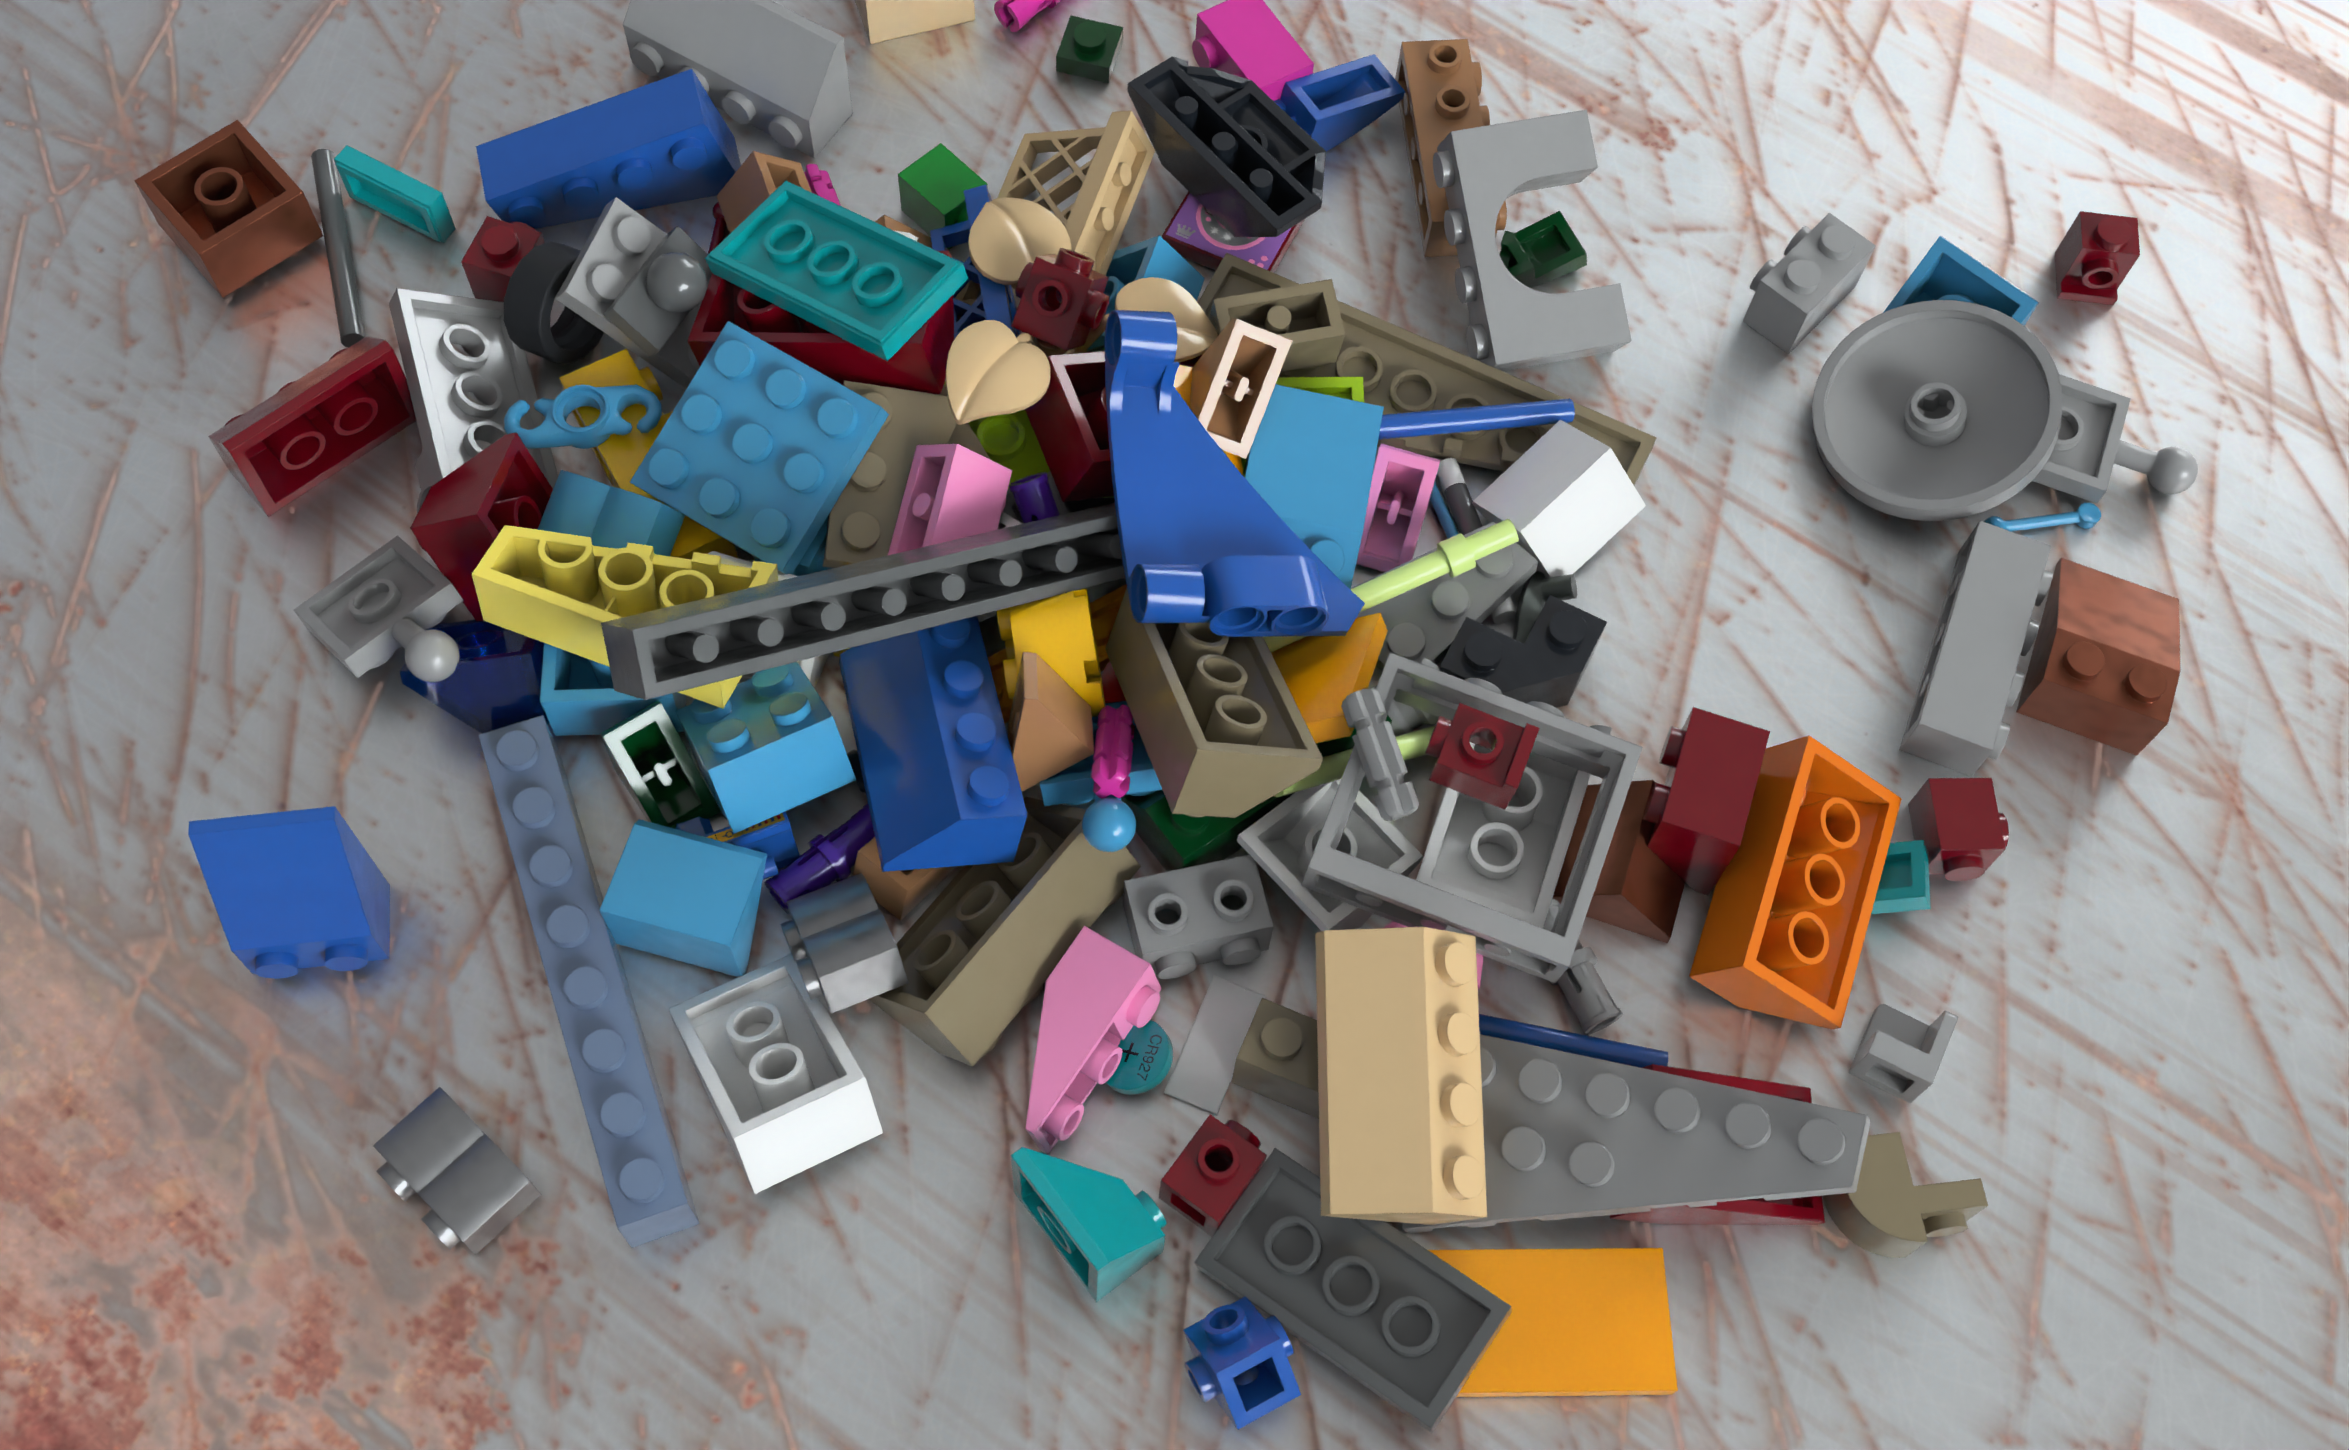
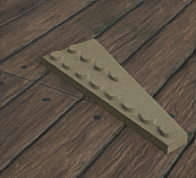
[1198,253,1657,486]

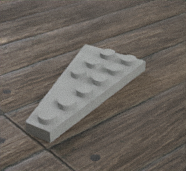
[1402,1034,1871,1234]

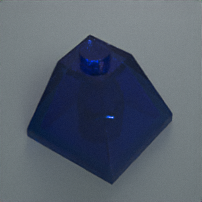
[399,620,549,734]

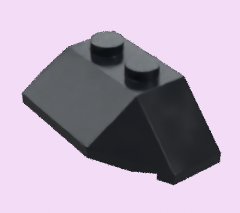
[1127,56,1326,237]

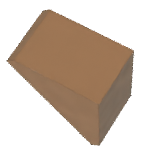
[1189,317,1293,459]
[1007,652,1094,792]

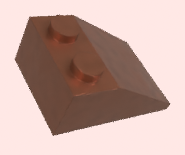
[2016,558,2181,756]

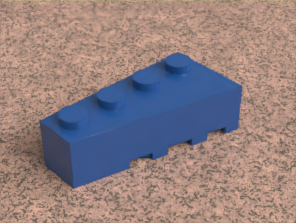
[476,69,741,229]

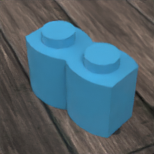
[537,470,685,556]

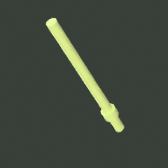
[1263,519,1519,652]

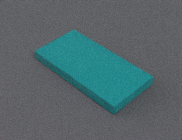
[705,181,969,361]

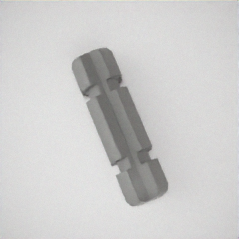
[1341,688,1419,821]

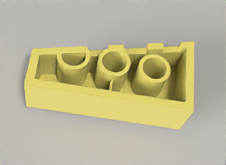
[472,525,778,709]

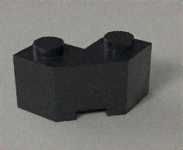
[1439,595,1607,708]

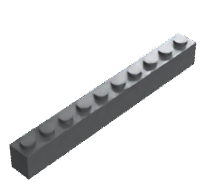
[601,502,1125,700]

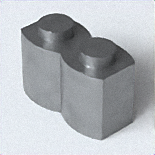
[780,873,909,1014]
[373,1087,541,1255]

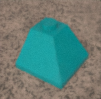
[1011,1147,1167,1303]

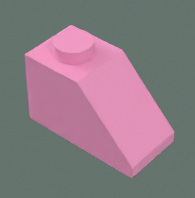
[888,444,1012,555]

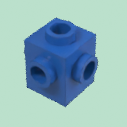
[1183,1296,1301,1430]

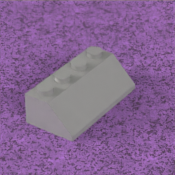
[623,0,853,158]

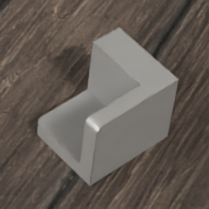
[1849,1004,1958,1103]

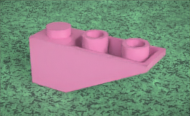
[1025,926,1162,1155]

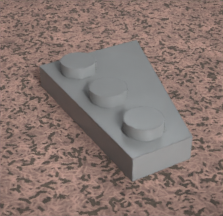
[1351,522,1538,672]

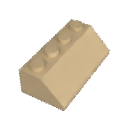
[1315,927,1487,1225]

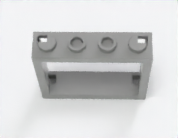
[1301,653,1643,983]

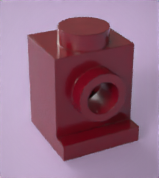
[2055,211,2140,305]
[1425,703,1540,810]

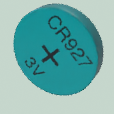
[1106,1020,1173,1095]

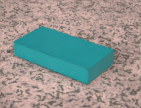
[334,145,456,243]

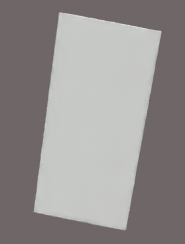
[1164,975,1266,1115]

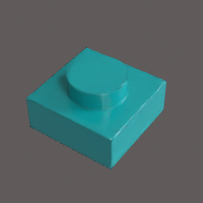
[1871,840,1931,914]

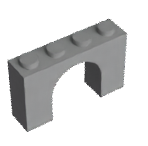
[1433,110,1632,371]

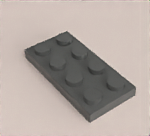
[1194,1148,1512,1433]

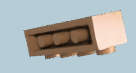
[1395,39,1507,257]

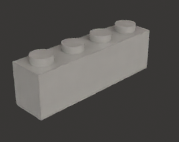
[1899,520,2053,777]

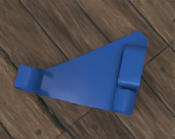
[1105,310,1365,637]

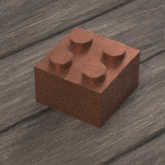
[134,120,323,298]

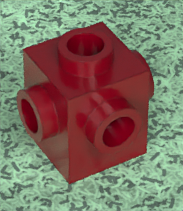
[1011,248,1109,351]

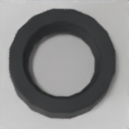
[504,242,604,364]

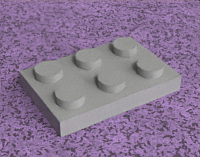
[555,197,702,389]

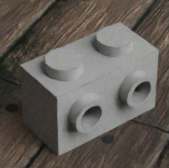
[1743,213,1876,354]
[1123,855,1273,979]

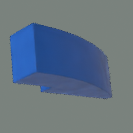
[1274,54,1406,152]

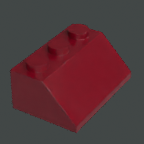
[208,336,416,517]

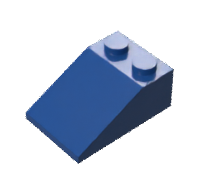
[188,806,390,979]

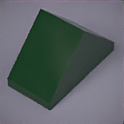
[600,701,721,829]

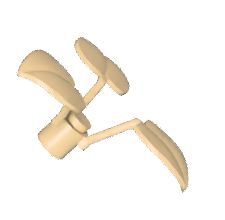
[946,198,1218,425]

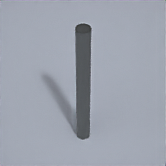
[311,149,365,348]

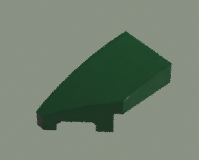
[1499,211,1587,288]

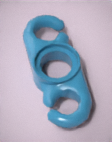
[504,385,662,449]

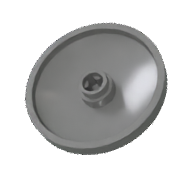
[1812,300,2063,521]

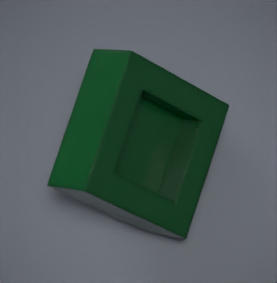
[1056,15,1123,83]

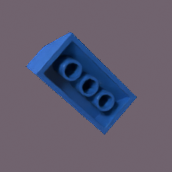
[839,616,1027,872]

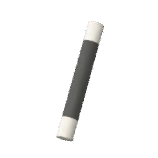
[1437,458,1516,624]

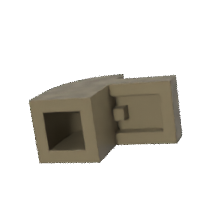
[1823,1132,1988,1258]

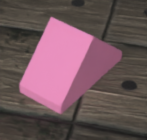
[1356,444,1440,572]

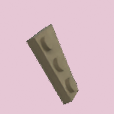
[823,380,957,568]

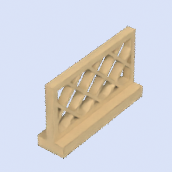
[955,110,1155,320]

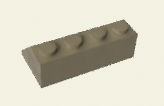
[1105,588,1323,818]
[869,796,1141,1067]

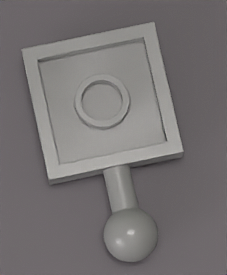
[2032,374,2198,503]
[293,535,464,682]

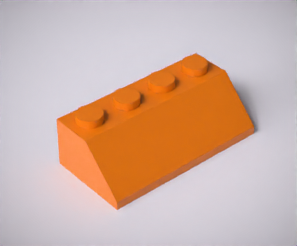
[1689,735,1902,1030]

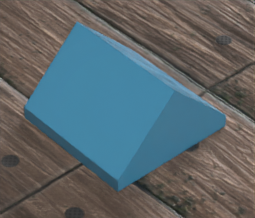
[1883,236,2039,326]
[599,819,767,977]

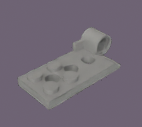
[389,288,558,514]

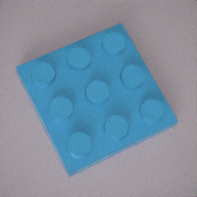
[630,321,889,574]

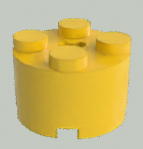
[997,588,1105,717]

